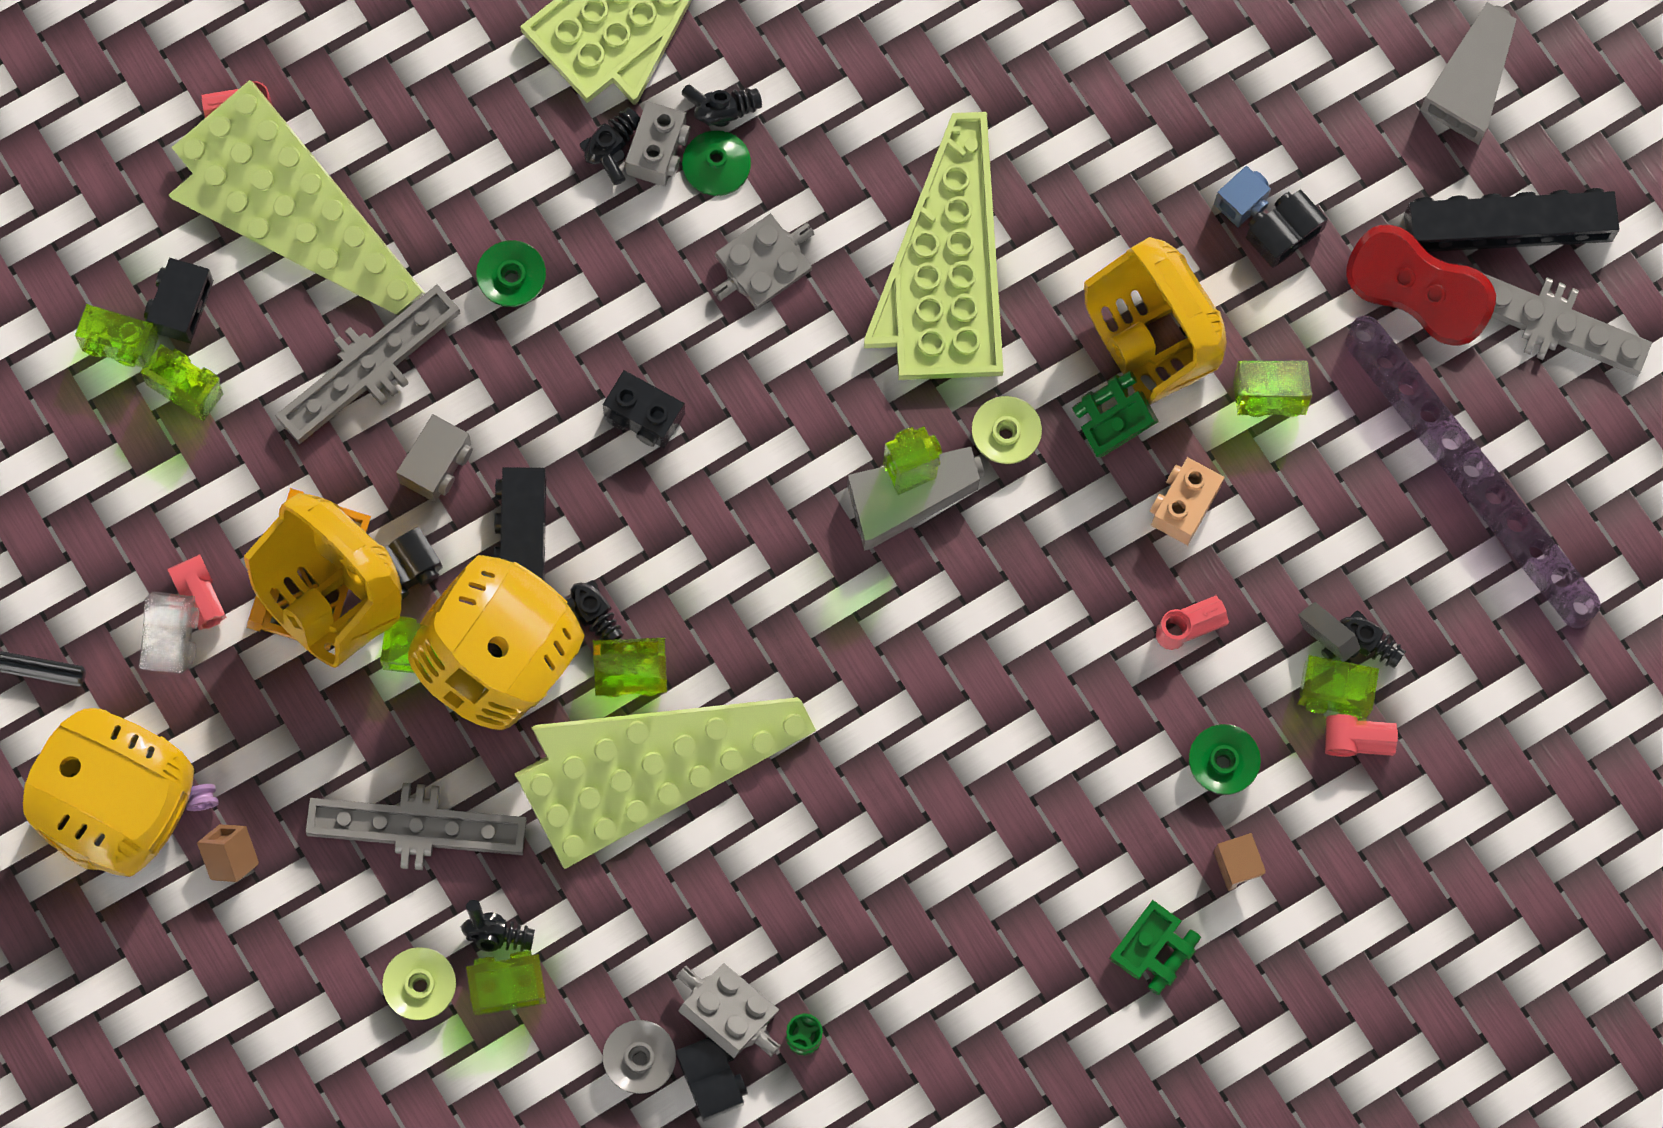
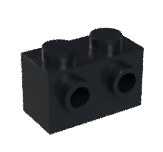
[144,257,214,344]
[602,370,685,448]

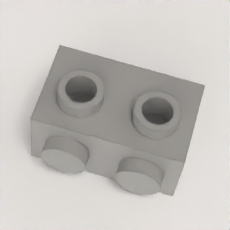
[625,101,691,186]
[396,414,473,503]

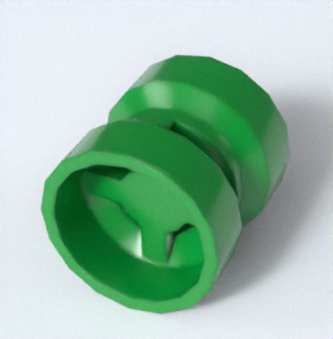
[786,1013,823,1056]

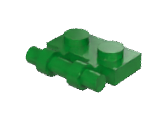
[1072,371,1159,458]
[1109,899,1201,995]

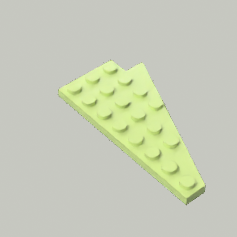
[520,0,692,105]
[514,697,816,869]

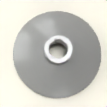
[603,1020,676,1094]

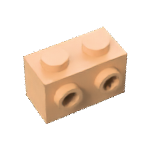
[1150,457,1225,546]

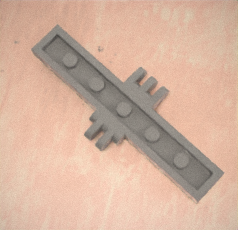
[1458,263,1652,377]
[275,284,461,444]
[306,783,527,870]

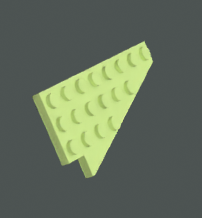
[169,80,425,315]
[864,112,1004,380]

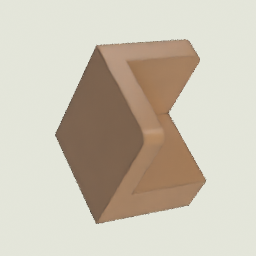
[197,824,259,882]
[1213,833,1265,891]

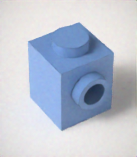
[1213,165,1271,227]

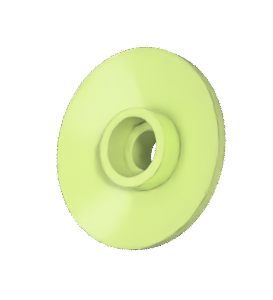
[972,396,1042,464]
[382,947,456,1020]

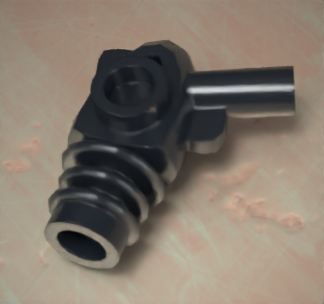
[682,84,762,127]
[580,107,640,186]
[565,580,624,647]
[1321,610,1406,669]
[460,900,535,952]

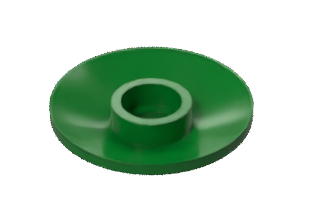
[682,130,751,196]
[476,240,546,307]
[1189,724,1261,795]

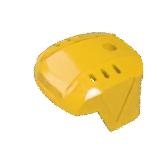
[1084,237,1227,405]
[244,493,402,668]
[408,555,585,730]
[23,708,194,877]

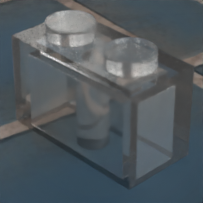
[139,591,199,674]

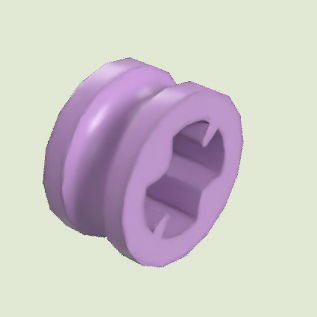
[186,784,219,811]

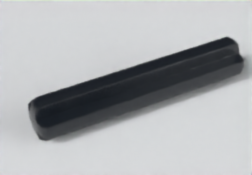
[0,651,86,686]

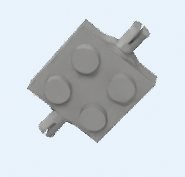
[712,213,815,310]
[676,963,781,1058]

